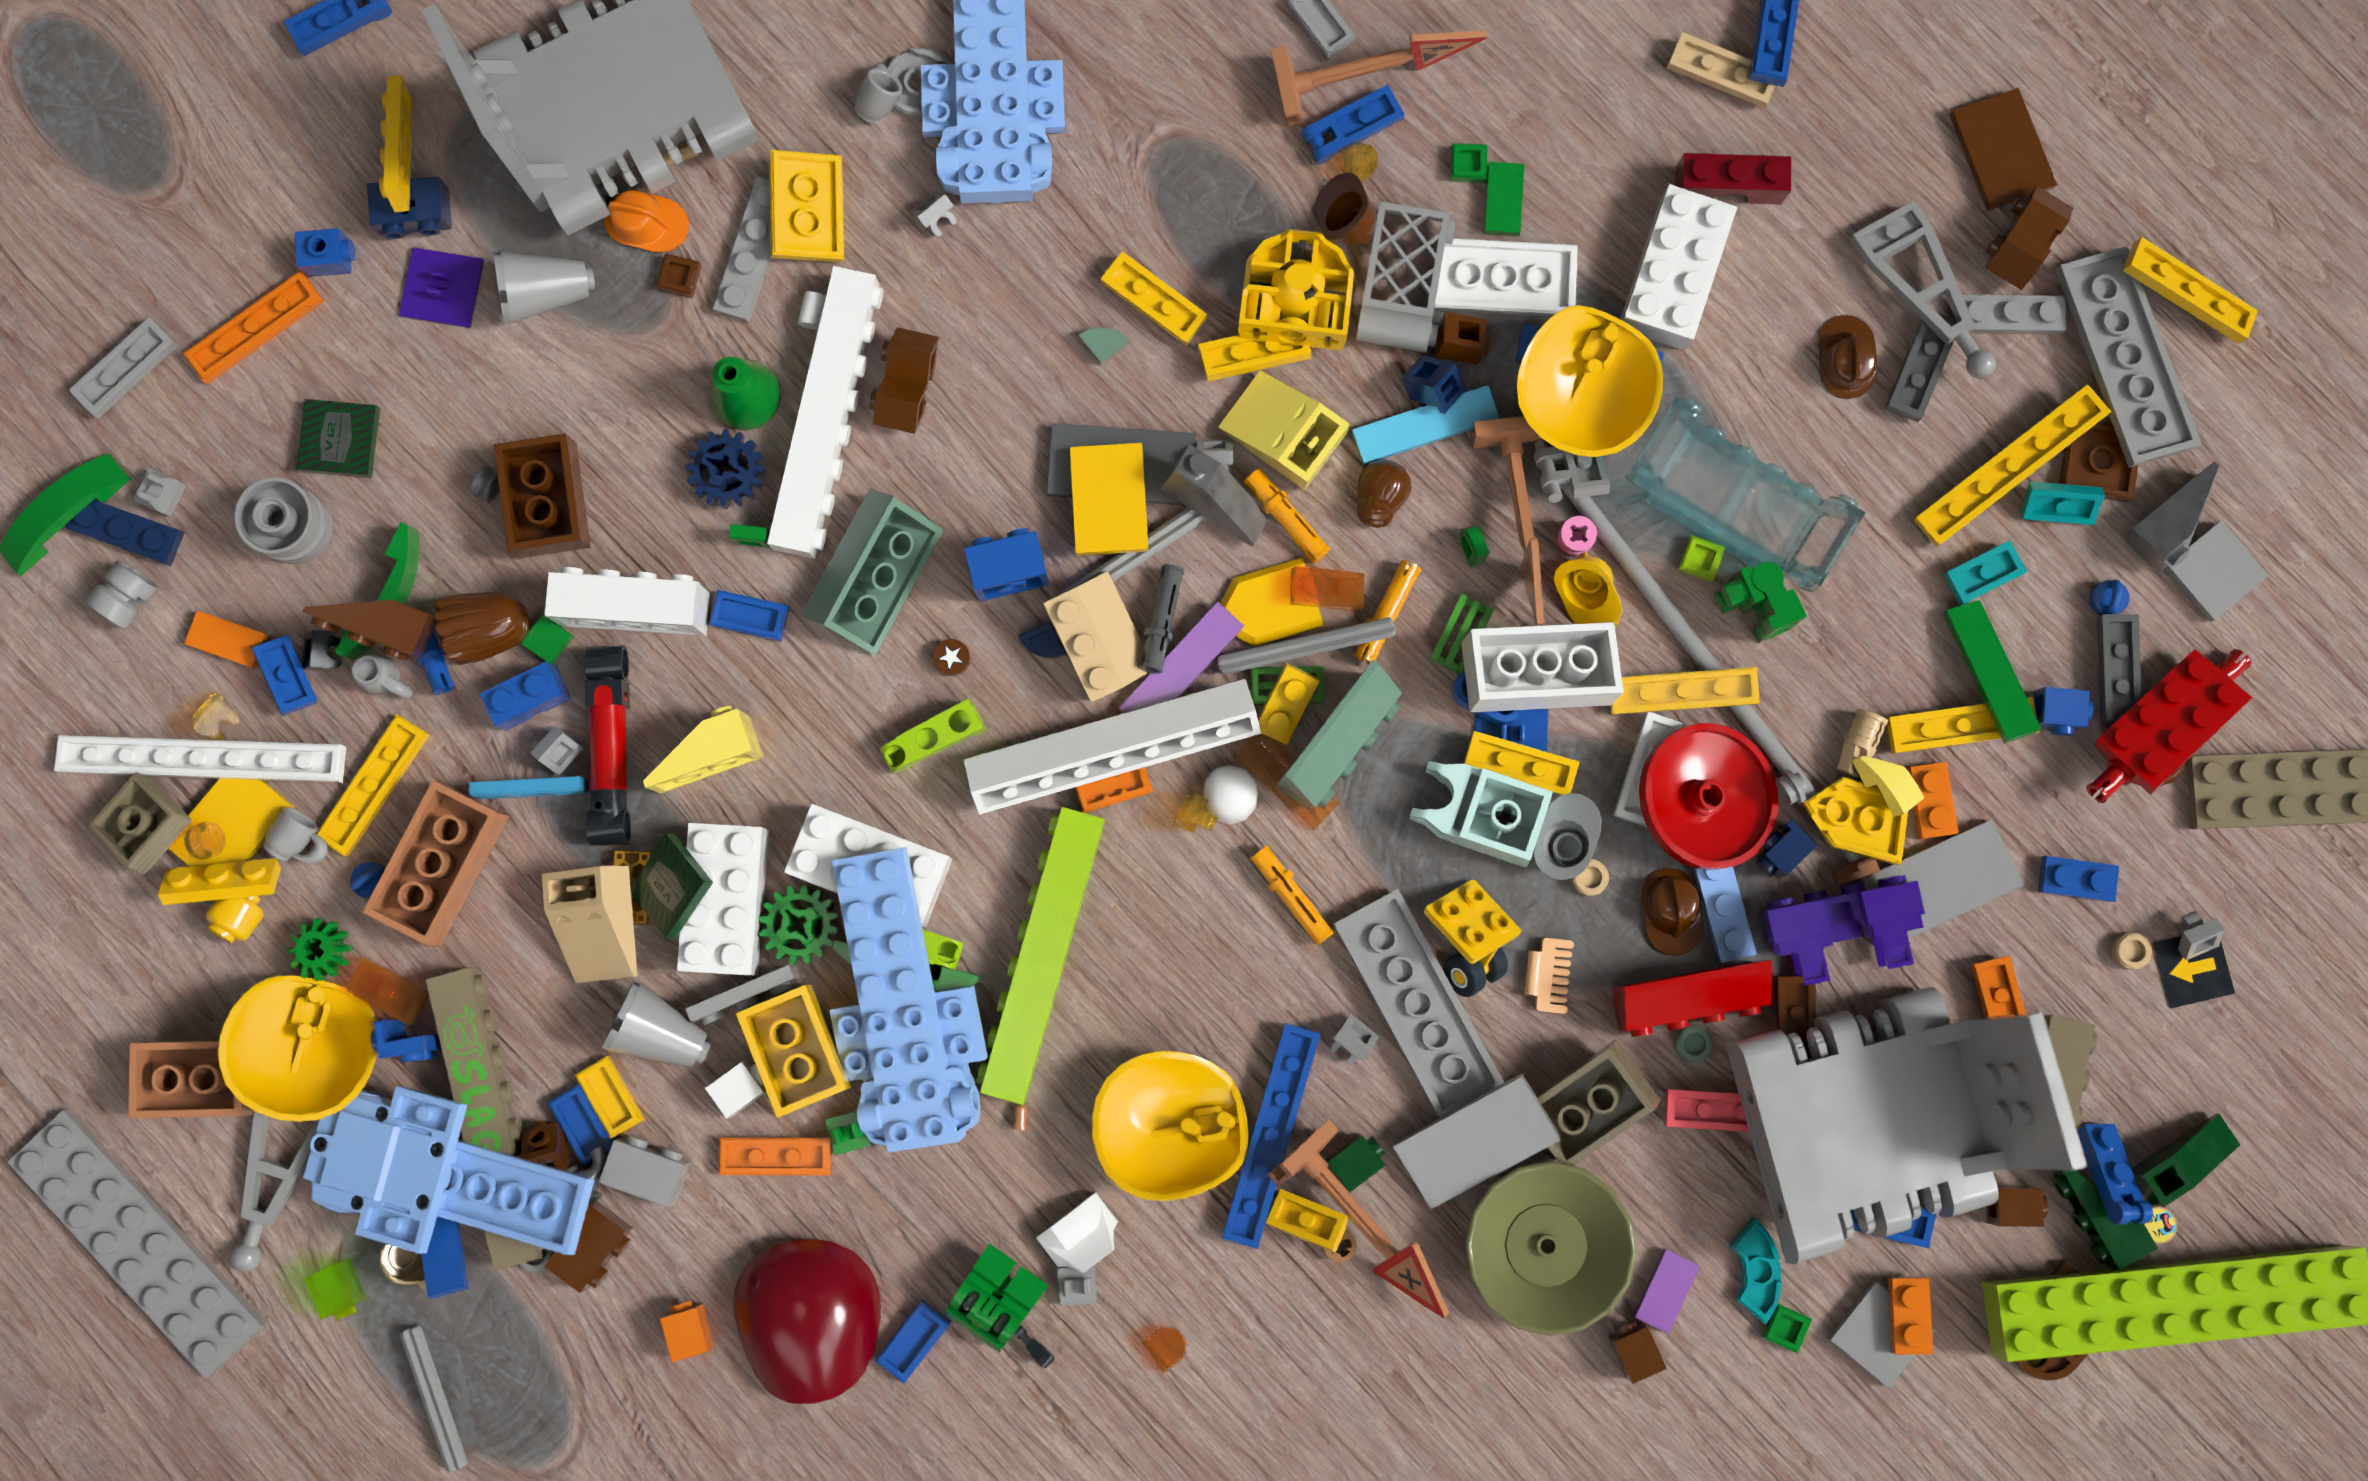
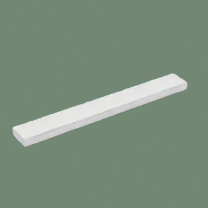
[54,735,346,783]

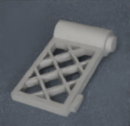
[1356,201,1456,353]

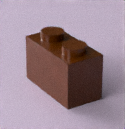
[544,1202,633,1293]

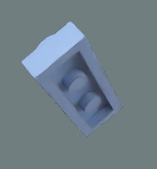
[1693,867,1757,964]

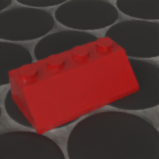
[1611,960,1772,1037]

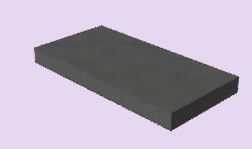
[1047,423,1196,506]

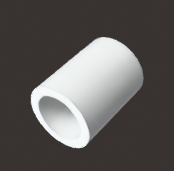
[797,291,826,331]

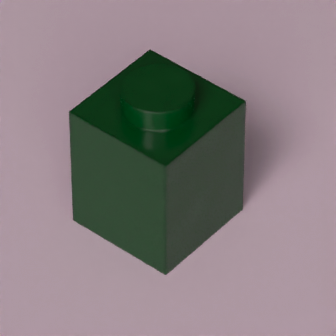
[1325,1134,1385,1192]

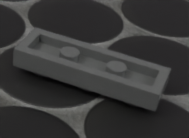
[1885,313,1957,422]
[2097,614,2142,724]

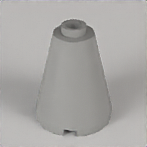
[493,250,595,324]
[601,980,711,1067]

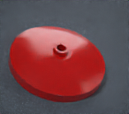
[1639,723,1778,870]

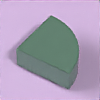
[1078,327,1129,365]

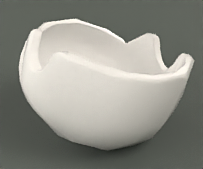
[1203,764,1258,825]

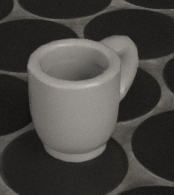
[854,62,903,123]
[352,653,413,699]
[263,807,328,865]

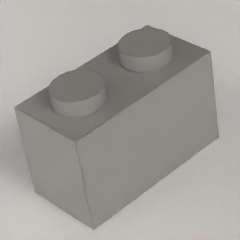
[598,1134,691,1208]

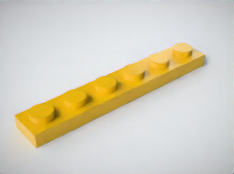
[1913,384,2112,548]

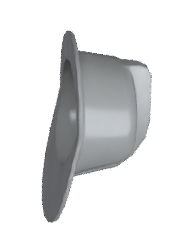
[1534,793,1602,880]

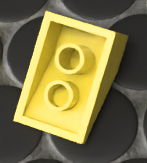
[643,706,764,794]

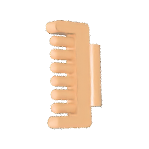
[1524,938,1574,1014]

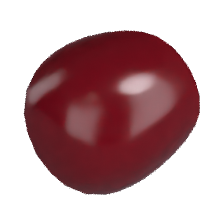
[734,1239,881,1404]

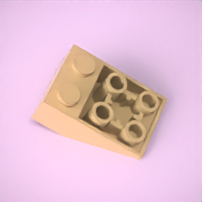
[542,866,637,983]

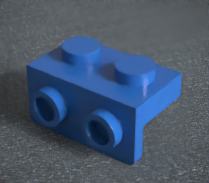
[371,1019,442,1063]

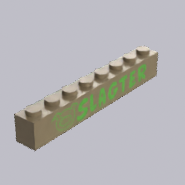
[425,968,546,1271]

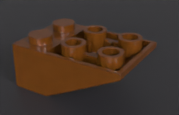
[303,600,437,661]

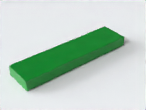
[1943,599,2041,744]

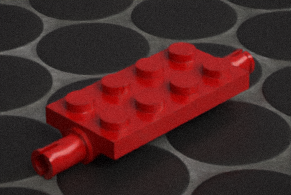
[2086,649,2253,803]

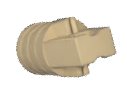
[1837,709,1888,778]

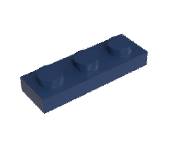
[65,500,184,566]

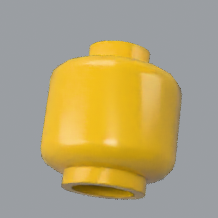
[206,896,264,944]

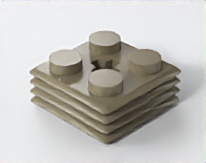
[88,772,191,875]

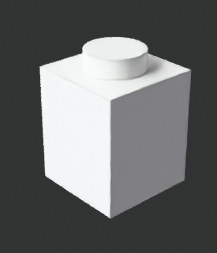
[705,1061,767,1119]

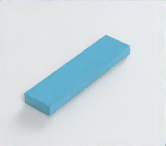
[1352,385,1500,466]

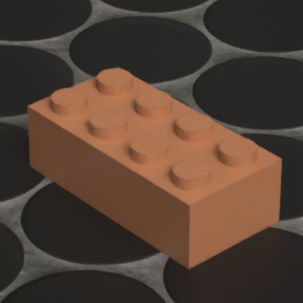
[362,780,510,947]

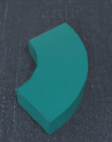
[1729,1217,1782,1325]

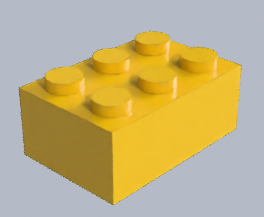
[736,985,852,1118]

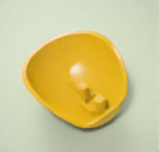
[1517,305,1663,457]
[218,975,377,1122]
[1092,1051,1248,1201]

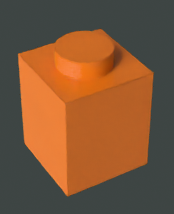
[660,1300,715,1363]

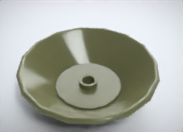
[1465,1161,1637,1336]

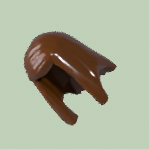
[435,592,529,665]

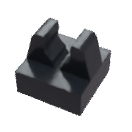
[302,630,342,671]

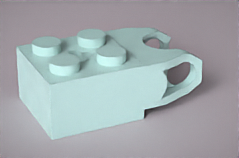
[1409,761,1553,868]

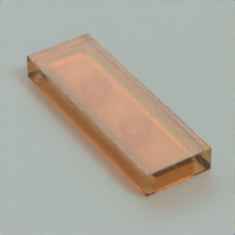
[1234,733,1339,831]

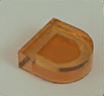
[1142,1326,1186,1373]

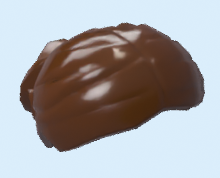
[1357,459,1412,528]

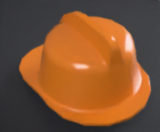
[604,190,689,253]

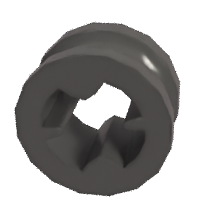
[470,466,500,503]

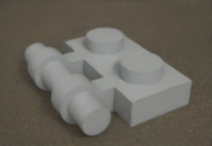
[1533,439,1610,503]

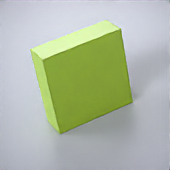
[1677,535,1725,583]

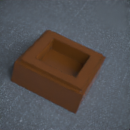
[656,253,702,299]

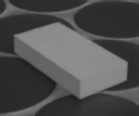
[1286,0,1356,61]

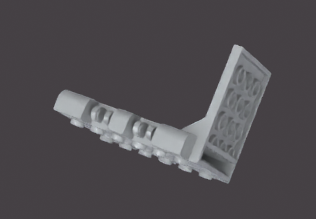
[421,0,760,236]
[1725,987,2087,1264]

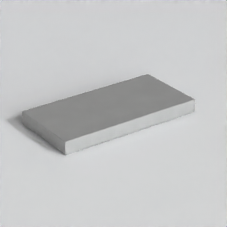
[1858,819,2025,939]
[1393,1073,1560,1209]

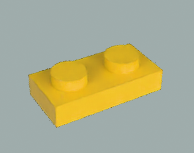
[1258,663,1320,745]
[1266,1189,1350,1253]

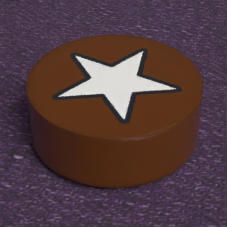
[933,639,970,676]

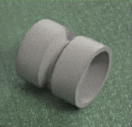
[85,560,158,629]

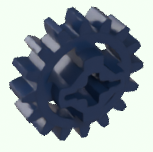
[685,429,766,509]

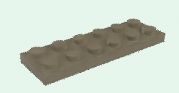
[2186,749,2368,829]

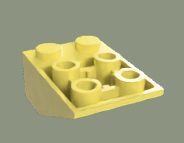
[1218,371,1350,490]

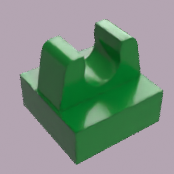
[825,1111,872,1156]

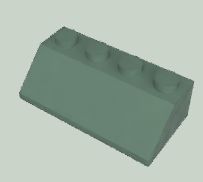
[801,489,944,656]
[1276,660,1402,812]

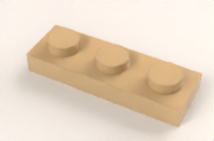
[1666,32,1775,109]

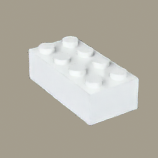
[1620,184,1737,351]
[545,567,710,636]
[1461,622,1624,712]
[784,804,953,927]
[677,823,769,976]

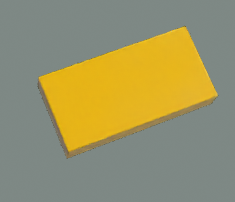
[575,1056,645,1139]

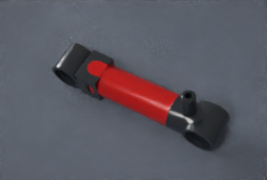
[585,645,631,846]

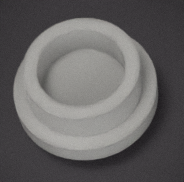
[1775,769,1808,805]

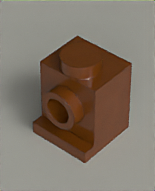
[1434,311,1491,364]
[519,1121,568,1171]

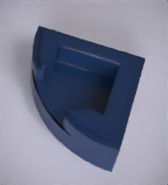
[1018,621,1066,659]

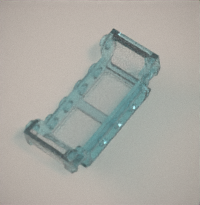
[1625,397,1866,592]

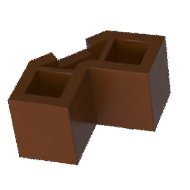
[1985,186,2073,290]
[869,327,939,434]

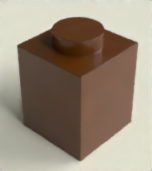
[1986,1186,2048,1227]
[1608,1320,1667,1384]

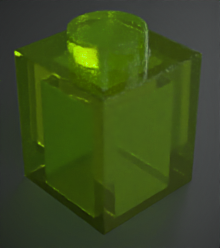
[304,1258,367,1321]

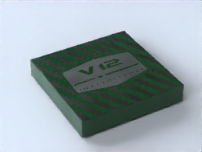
[296,399,380,478]
[631,834,713,939]

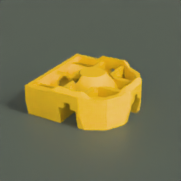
[1238,229,1354,351]

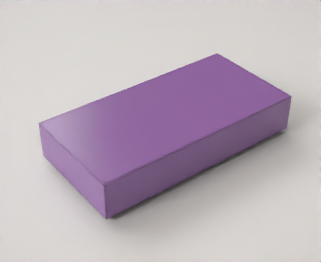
[1633,1248,1700,1334]

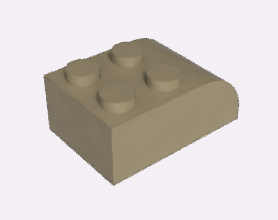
[1536,1039,1660,1166]

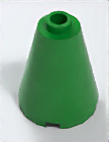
[709,357,781,431]

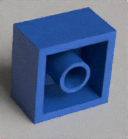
[964,528,1050,602]

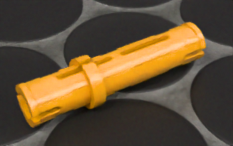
[1243,468,1331,564]
[1353,560,1421,665]
[1250,845,1334,946]

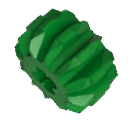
[285,918,354,981]

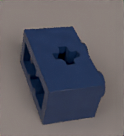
[367,176,452,239]

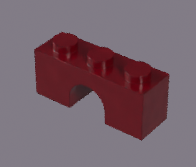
[1675,153,1792,205]

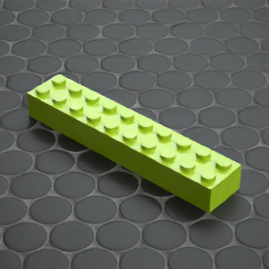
[1982,1245,2368,1362]

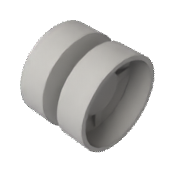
[235,478,333,564]

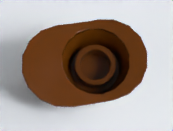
[1315,172,1376,245]
[1818,315,1877,399]
[1641,868,1703,956]

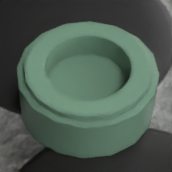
[1674,1026,1713,1063]

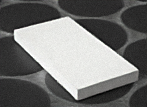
[1433,238,1578,317]

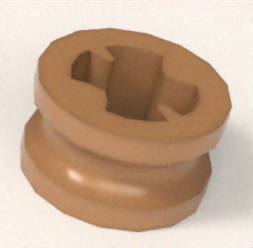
[1323,1229,1357,1263]

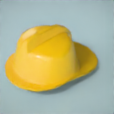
[1554,552,1623,627]

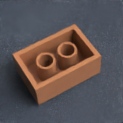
[128,1041,254,1119]

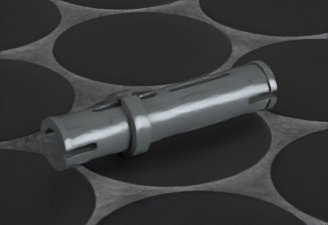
[1140,564,1184,674]

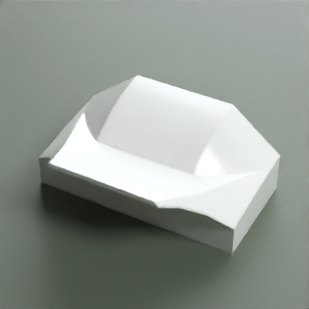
[1036,1192,1118,1274]

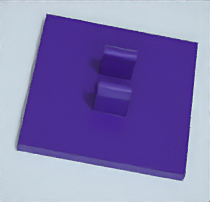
[399,247,484,328]

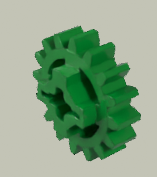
[759,885,840,965]

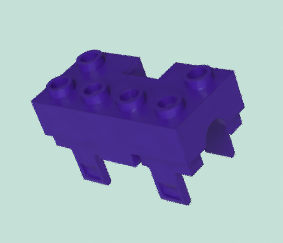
[1759,875,1925,986]

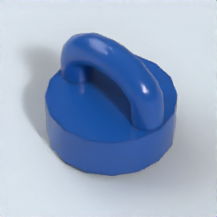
[2089,579,2129,615]
[350,862,385,899]

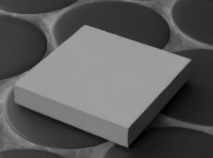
[2165,520,2269,622]
[1827,1281,1935,1389]

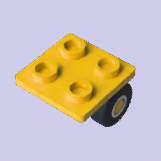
[1424,880,1521,997]

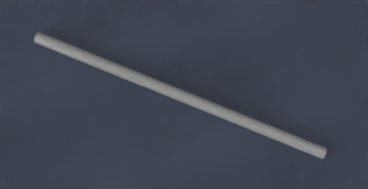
[1562,487,1862,863]

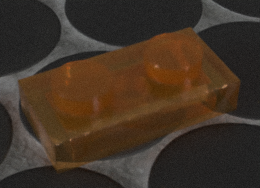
[1290,566,1365,611]
[344,957,429,1025]

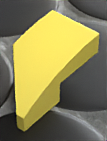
[1852,756,1925,817]

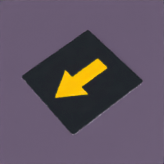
[2153,936,2235,1009]

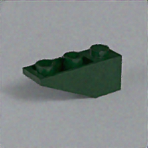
[2132,1113,2240,1208]
[2051,1170,2158,1270]

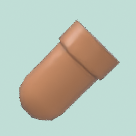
[1011,1104,1027,1130]

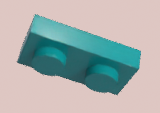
[2020,481,2105,525]
[1943,540,2027,606]

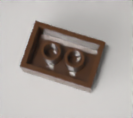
[494,433,591,559]

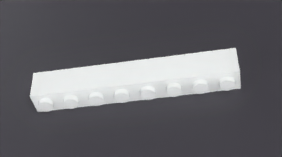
[767,266,883,559]
[964,679,1261,815]

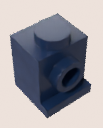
[1401,355,1466,414]
[1756,819,1817,878]

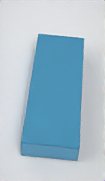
[469,776,589,800]

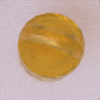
[1340,142,1378,180]
[184,821,225,860]

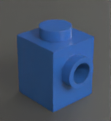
[295,228,355,277]
[2033,687,2093,736]

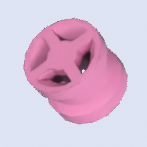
[1557,516,1597,556]

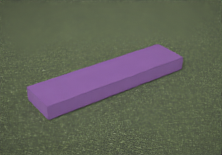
[1119,602,1244,713]

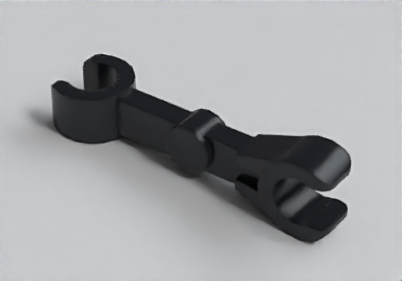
[1014,1325,1054,1369]

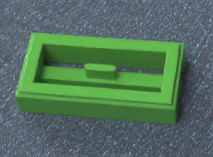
[1429,594,1494,674]
[1251,666,1324,705]

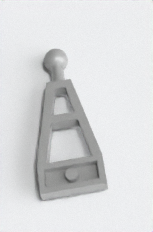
[1850,201,1996,379]
[230,1111,319,1272]

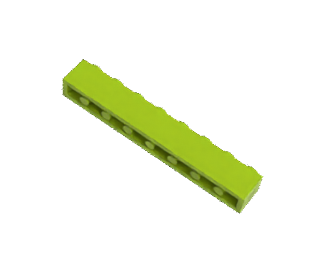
[976,807,1105,1105]

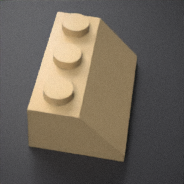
[1042,571,1148,703]

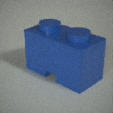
[480,661,572,731]

